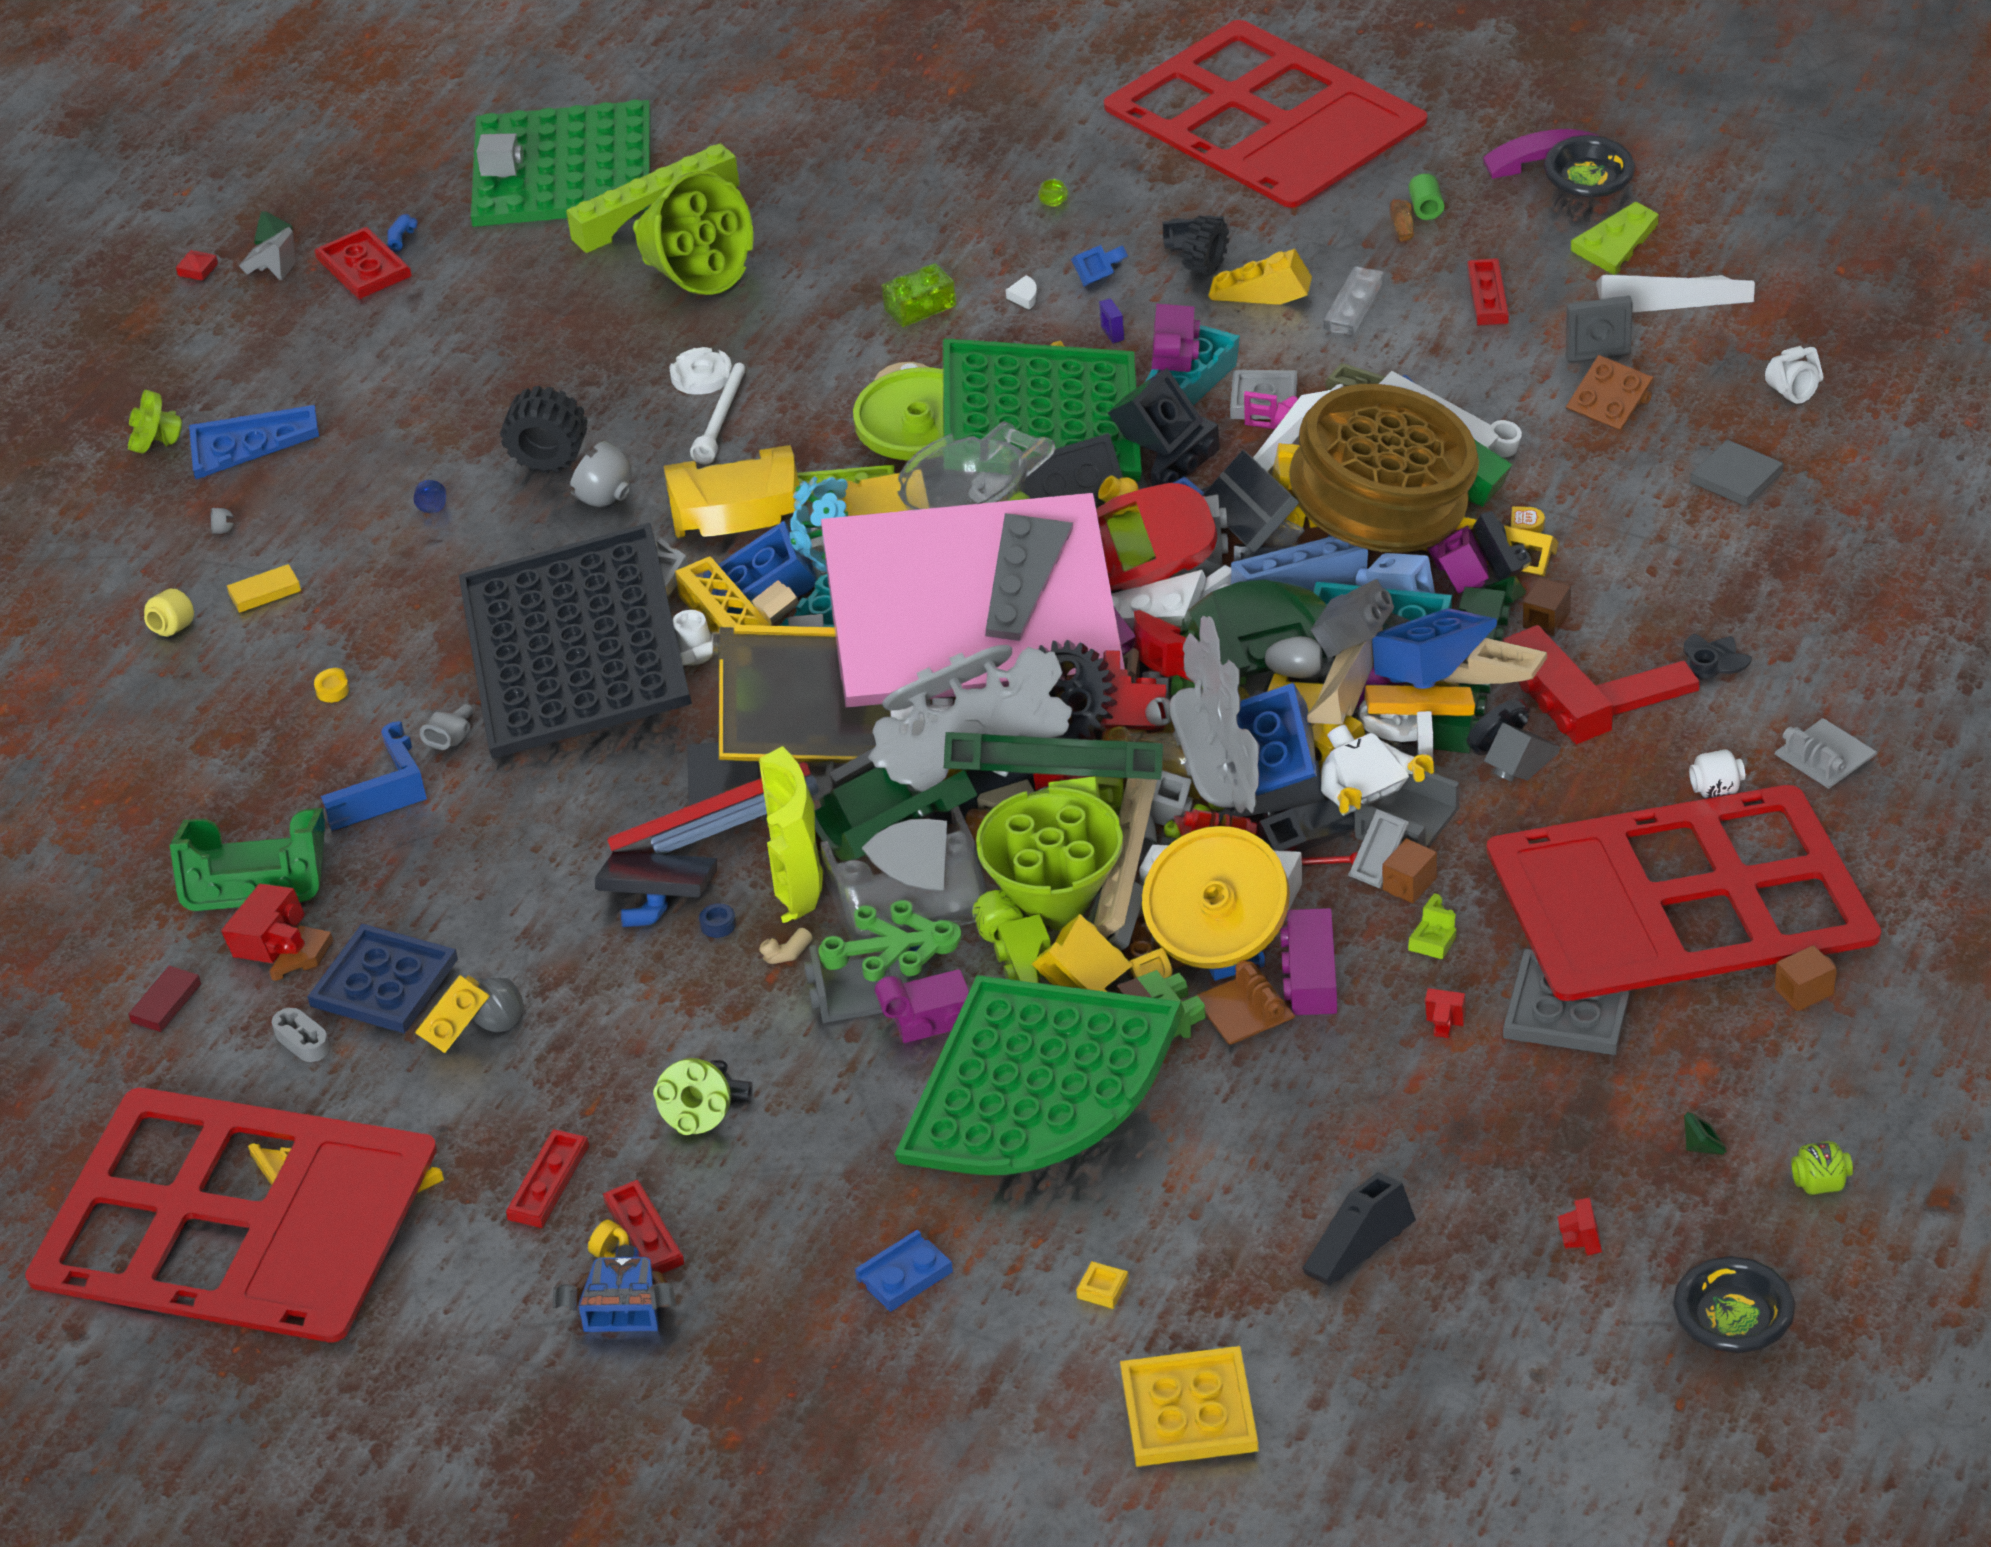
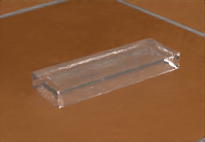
[1323,266,1384,335]

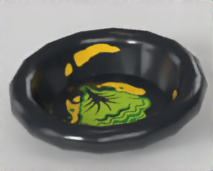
[1543,135,1636,198]
[1673,1256,1796,1353]

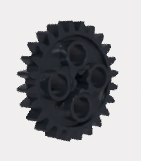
[1039,640,1118,740]

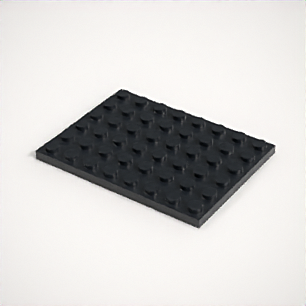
[459,522,692,759]

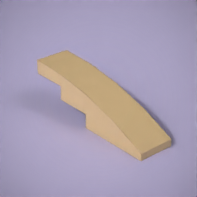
[752,580,799,626]
[1439,638,1547,684]

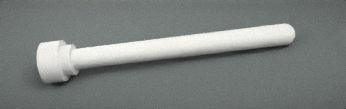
[690,363,746,465]

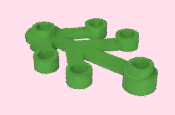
[819,900,961,981]

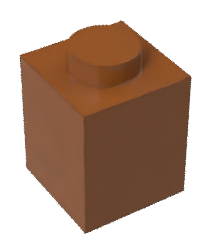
[1382,838,1437,904]
[1775,945,1837,1011]

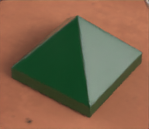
[1684,1112,1727,1155]

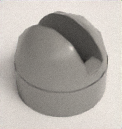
[211,508,234,534]
[1145,697,1172,726]

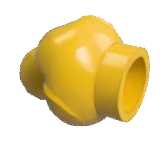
[1098,475,1140,516]

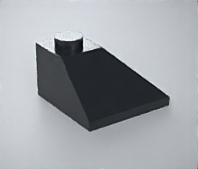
[1108,368,1203,456]

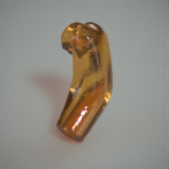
[1389,199,1414,241]

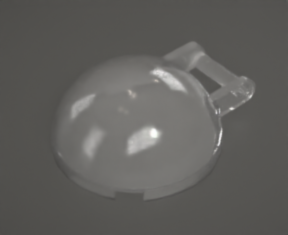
[897,422,1055,511]

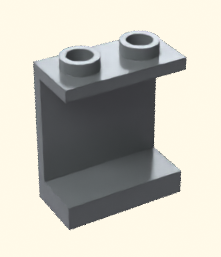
[1355,771,1459,848]
[804,945,907,1023]

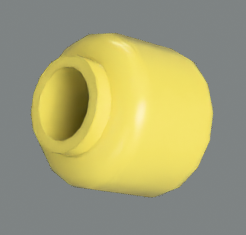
[144,588,194,637]

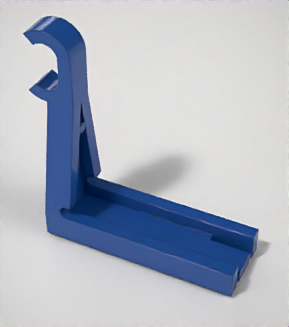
[321,721,427,831]

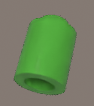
[1408,174,1444,220]

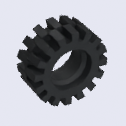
[1181,215,1229,275]

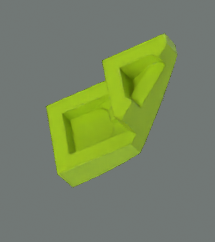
[1408,893,1457,959]

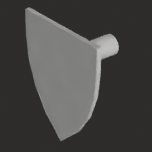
[862,819,947,891]

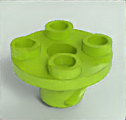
[128,390,182,454]
[653,1058,731,1135]

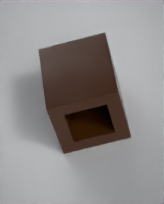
[1523,577,1571,637]

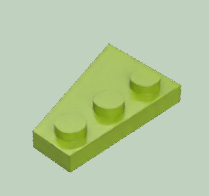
[1571,202,1658,275]

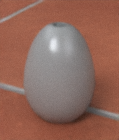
[1265,636,1322,678]

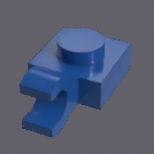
[1071,245,1128,287]

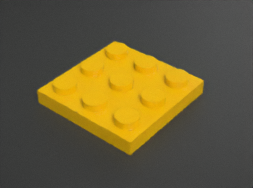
[1120,1346,1258,1467]

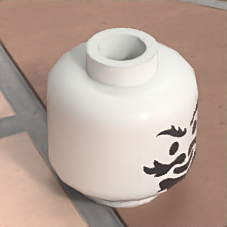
[1689,749,1745,799]

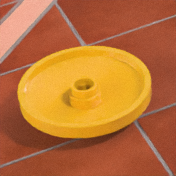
[1142,826,1290,969]

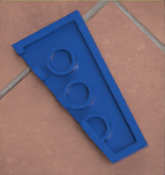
[189,405,319,480]

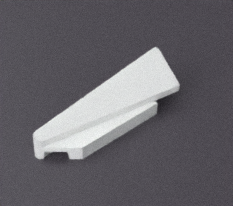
[1596,275,1755,312]
[1253,384,1344,474]

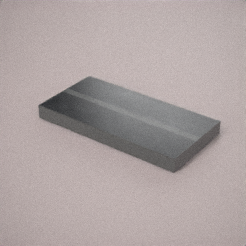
[1202,449,1299,553]

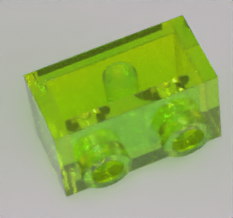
[882,263,956,328]

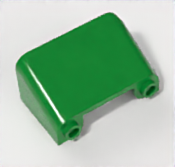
[170,808,325,911]

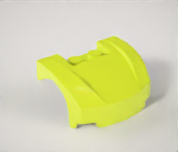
[759,746,823,923]

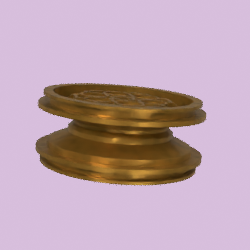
[1289,384,1479,553]

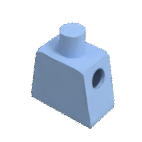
[1356,553,1435,593]

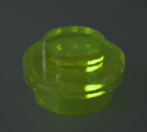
[1038,179,1068,206]

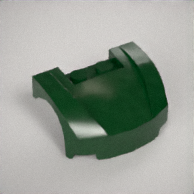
[1180,579,1327,678]
[814,767,977,861]

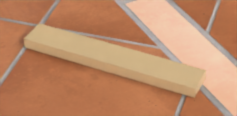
[1094,778,1157,939]

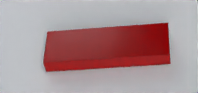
[1467,258,1509,326]
[1596,660,1699,715]
[506,1129,589,1228]
[603,1179,684,1273]

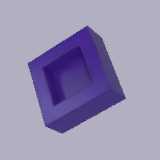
[1099,298,1124,343]

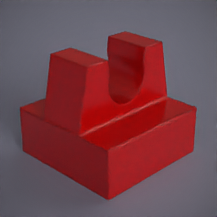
[1425,988,1466,1038]
[1557,1198,1603,1256]

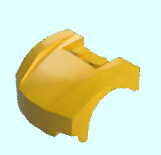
[663,445,800,538]

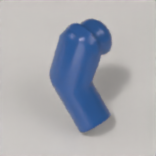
[387,214,418,252]
[621,894,668,927]

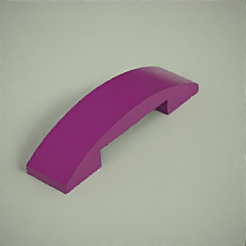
[1483,129,1599,179]

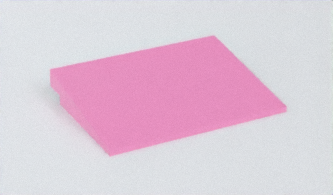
[821,493,1125,708]

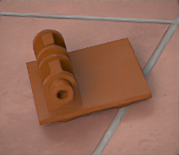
[1566,355,1654,431]
[1193,960,1295,1045]

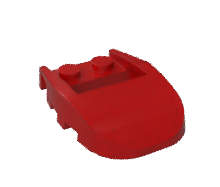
[1096,483,1217,591]

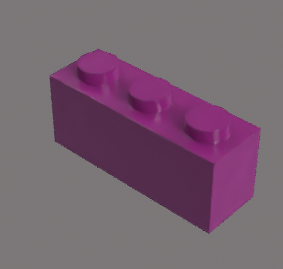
[1280,908,1337,1015]

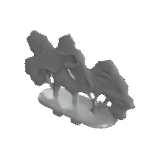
[1169,616,1260,814]
[868,645,1072,792]

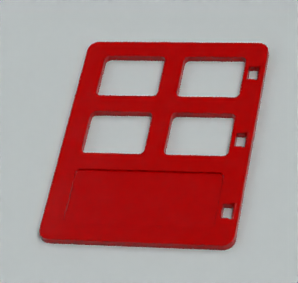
[1104,20,1427,208]
[1486,785,1881,1001]
[25,1088,437,1343]

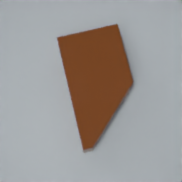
[270,925,333,981]

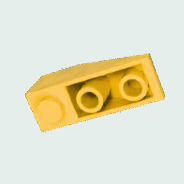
[1208,249,1312,305]

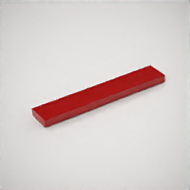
[607,762,811,852]

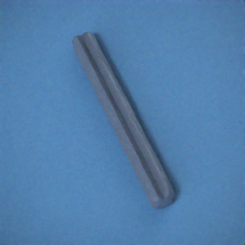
[651,775,819,855]

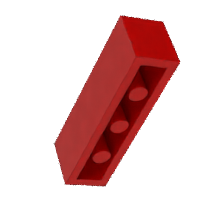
[1502,625,1613,745]

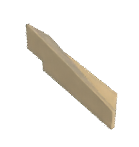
[1307,627,1383,724]

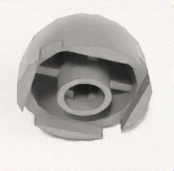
[570,441,632,507]

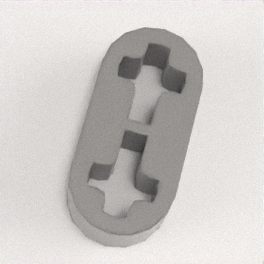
[272,1008,330,1062]

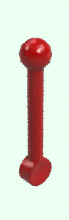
[1302,852,1358,865]

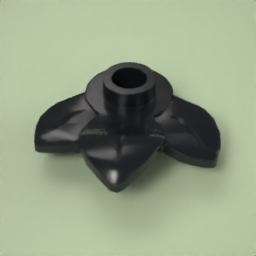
[1683,634,1752,679]

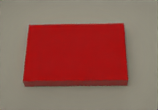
[314,227,412,299]

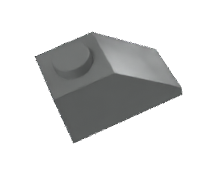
[1484,723,1561,782]

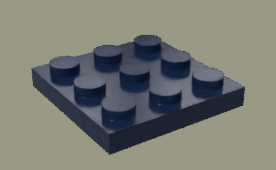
[307,924,458,1033]

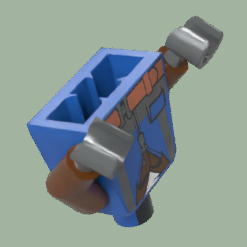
[553,1245,676,1332]

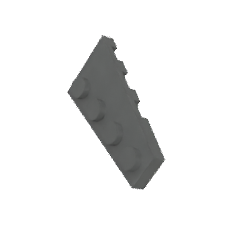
[985,513,1073,641]

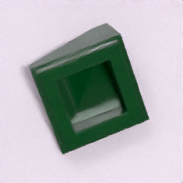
[254,211,293,245]
[1485,576,1526,604]

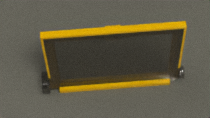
[712,625,891,763]

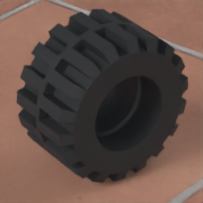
[500,386,588,473]

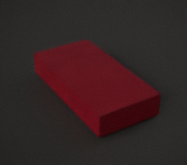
[128,965,201,1032]

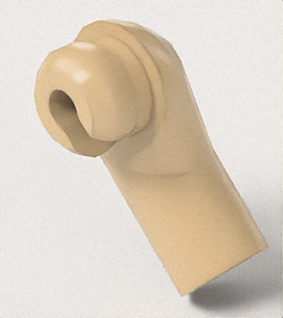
[759,928,813,964]

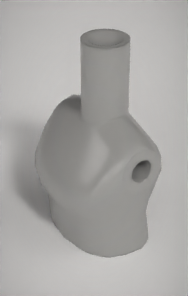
[420,704,473,750]

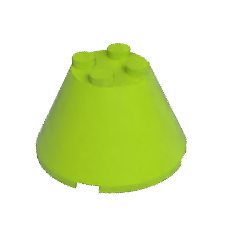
[633,171,753,295]
[976,787,1123,930]

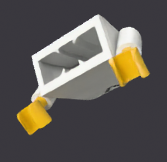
[1321,725,1434,816]

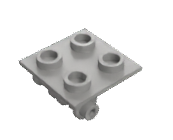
[1775,718,1877,789]

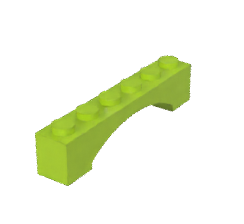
[566,143,740,253]
[994,914,1051,983]

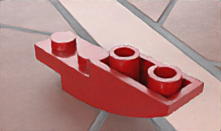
[1133,610,1193,682]

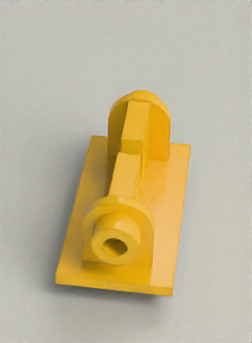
[415,975,490,1053]

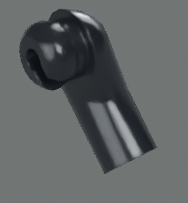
[709,1060,753,1100]

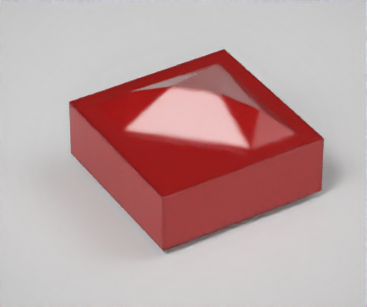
[176,250,218,281]

